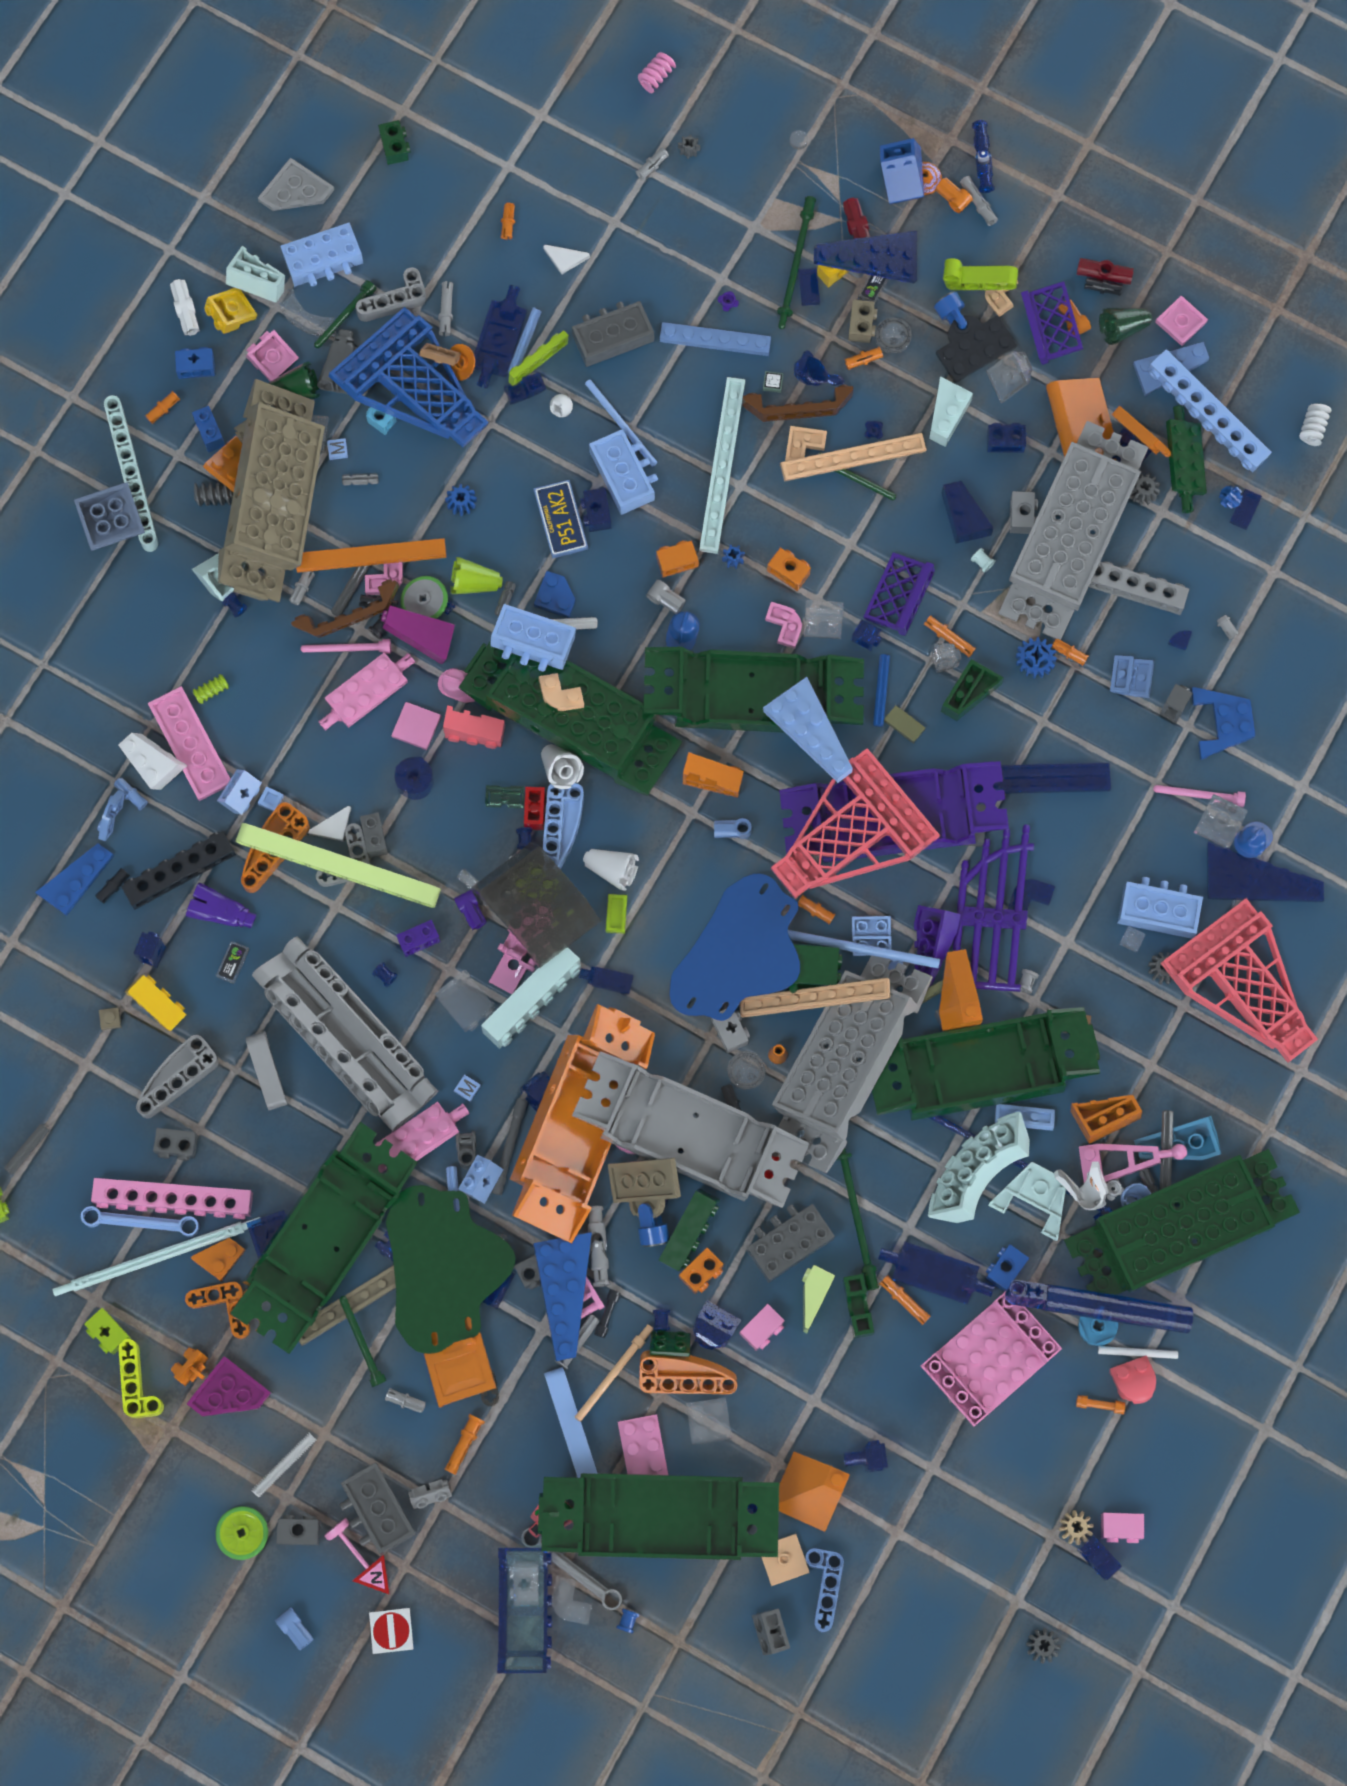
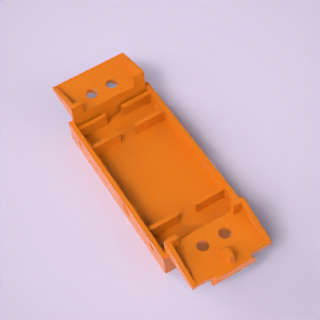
[510,1004,655,1243]

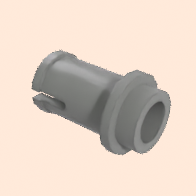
[1217,615,1239,640]

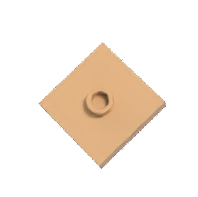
[761,1534,810,1586]

